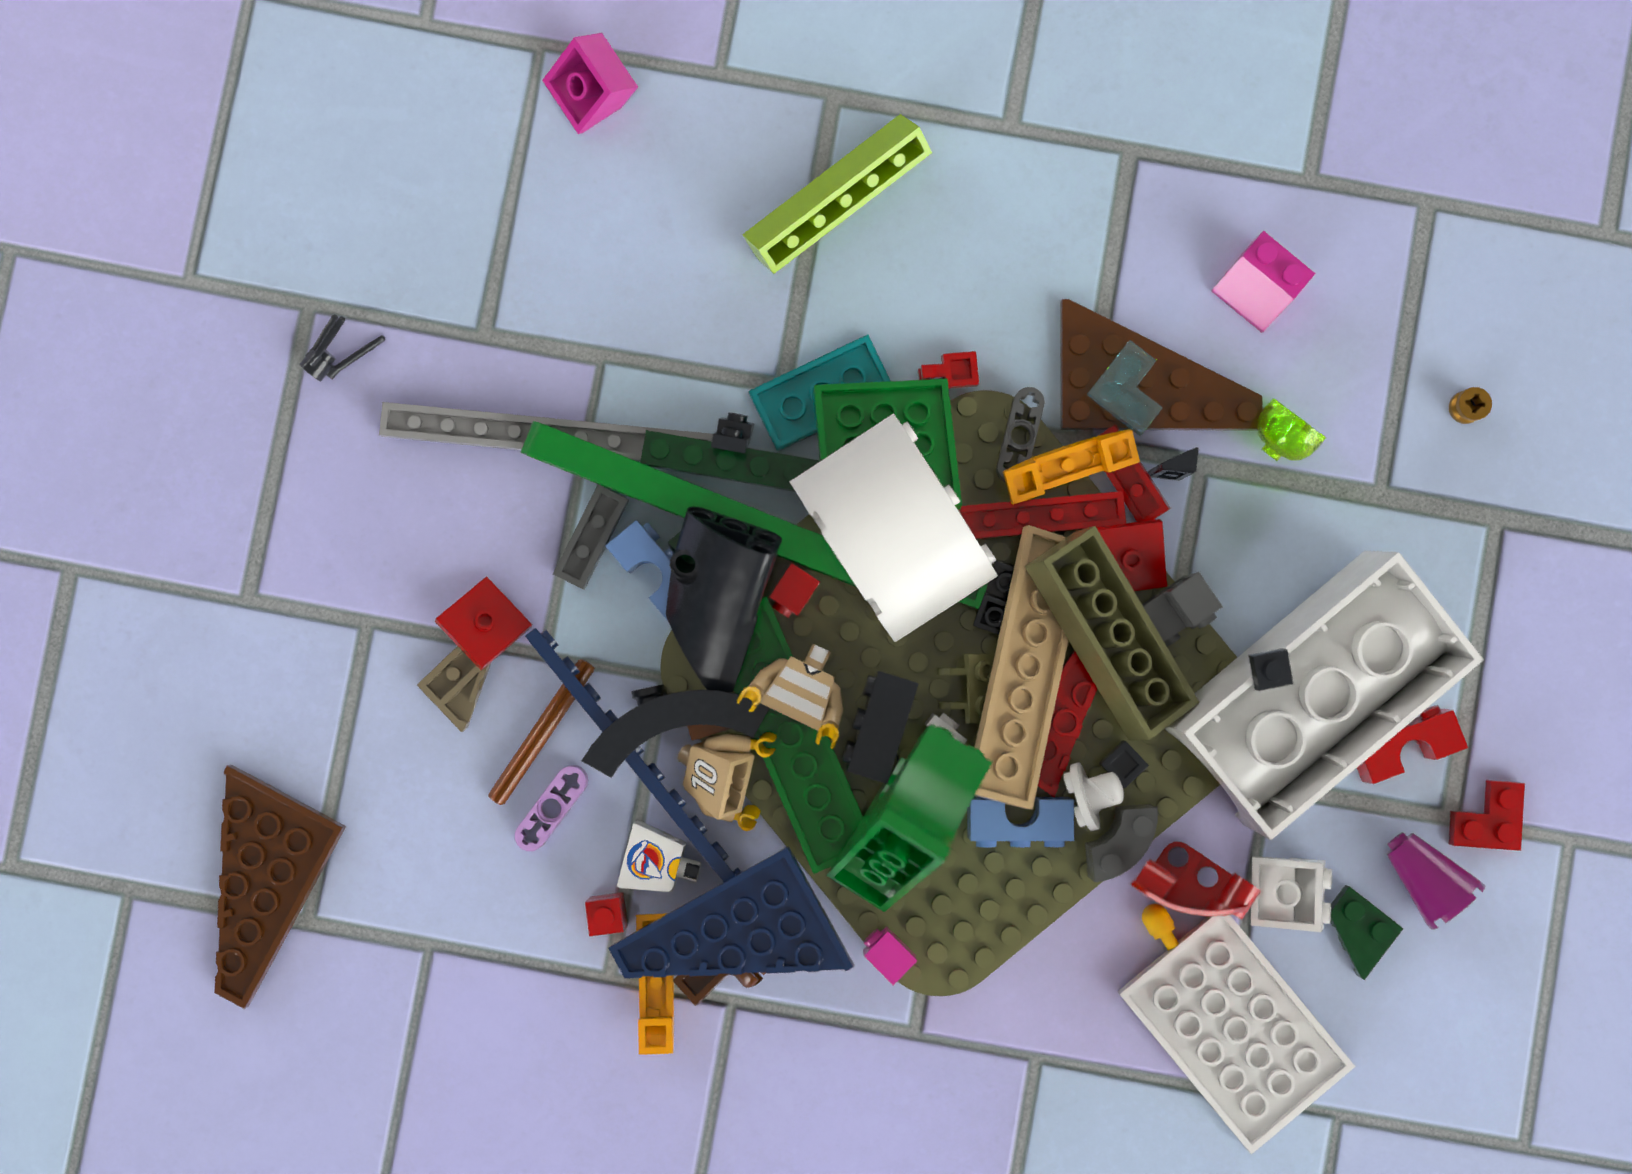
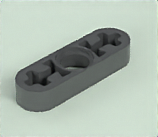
[996,387,1045,483]

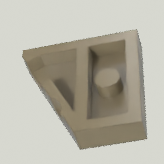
[417,646,491,732]

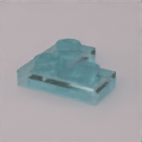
[1087,340,1163,436]

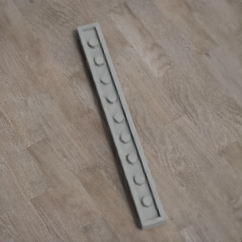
[379,402,713,462]

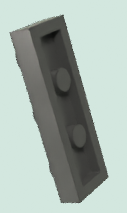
[553,484,629,590]

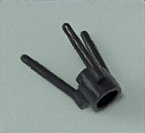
[300,315,385,381]

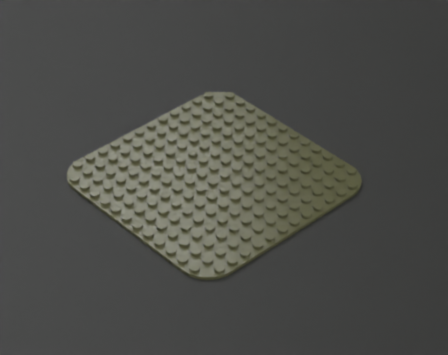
[660,390,1237,996]

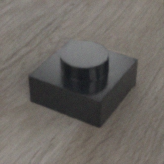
[1248,648,1293,691]
[1099,740,1149,789]

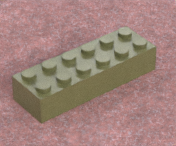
[1025,526,1200,741]

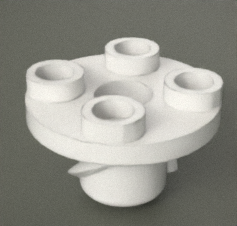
[1064,762,1124,831]

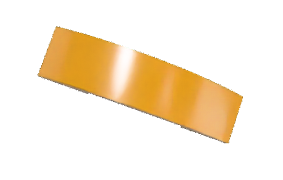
[1003,429,1140,505]
[636,913,674,1055]

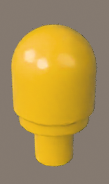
[1142,903,1179,950]

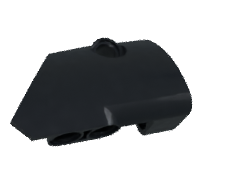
[665,506,782,692]

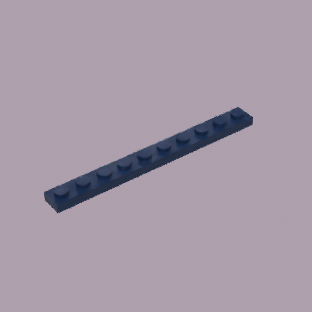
[525,628,741,882]

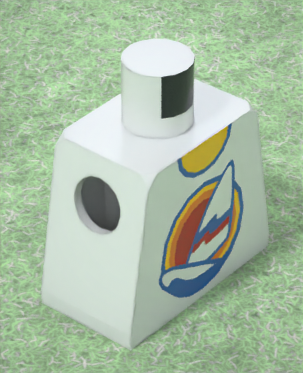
[617,820,701,892]

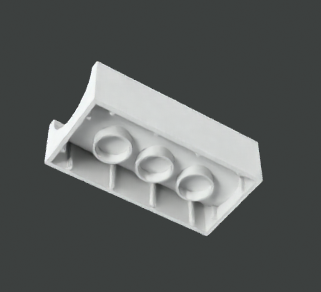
[1165,551,1484,840]

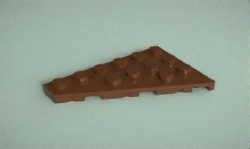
[1060,299,1263,431]
[214,765,346,1009]

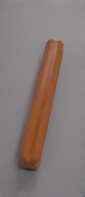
[488,659,595,805]

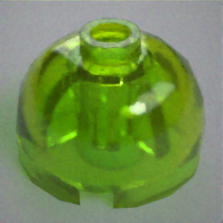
[1256,398,1326,461]

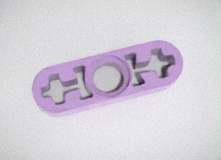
[515,765,588,851]

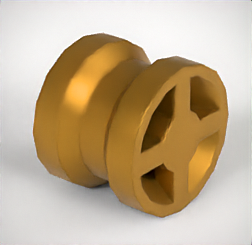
[1449,387,1492,424]

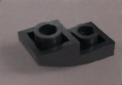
[711,412,754,453]
[973,559,1015,635]

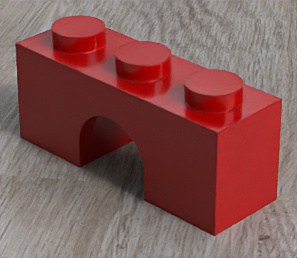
[1357,705,1468,784]

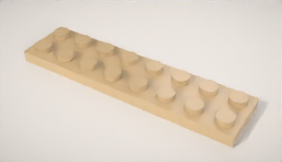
[975,525,1069,810]

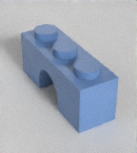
[605,520,674,621]
[967,797,1074,847]

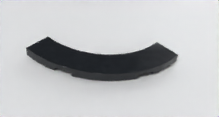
[581,689,770,778]

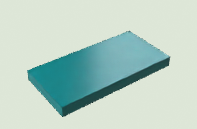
[748,334,891,452]

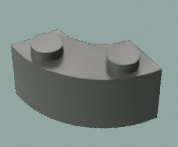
[1085,804,1158,882]

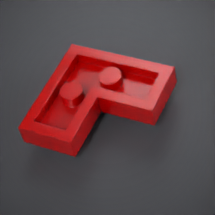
[1449,780,1525,851]

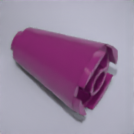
[1387,832,1485,930]

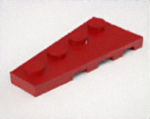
[1038,650,1097,798]

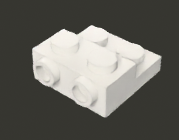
[1251,856,1332,932]

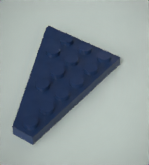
[608,846,855,978]

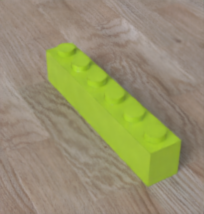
[742,114,932,274]

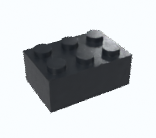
[842,670,919,784]

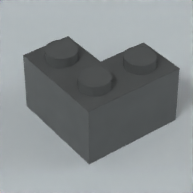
[1142,572,1223,647]

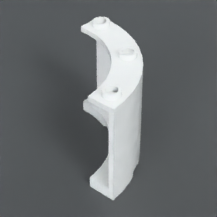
[790,414,998,642]

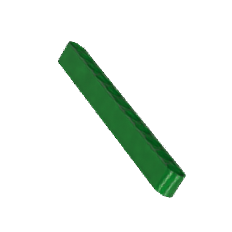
[521,421,857,587]

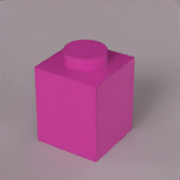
[863,926,917,985]

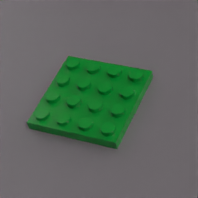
[813,379,962,510]

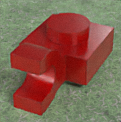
[918,351,979,389]

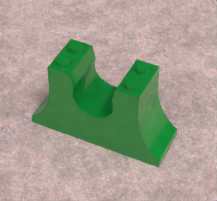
[826,724,993,912]

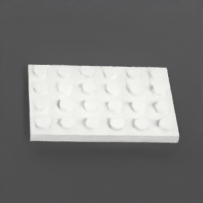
[1117,915,1356,1155]

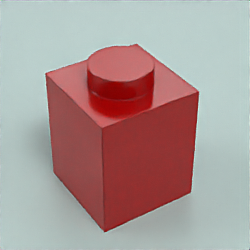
[769,563,820,618]
[585,892,628,937]

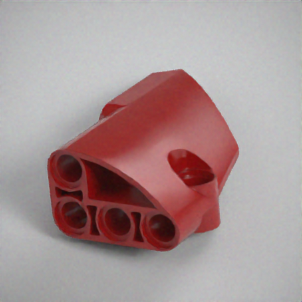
[1130,842,1261,920]

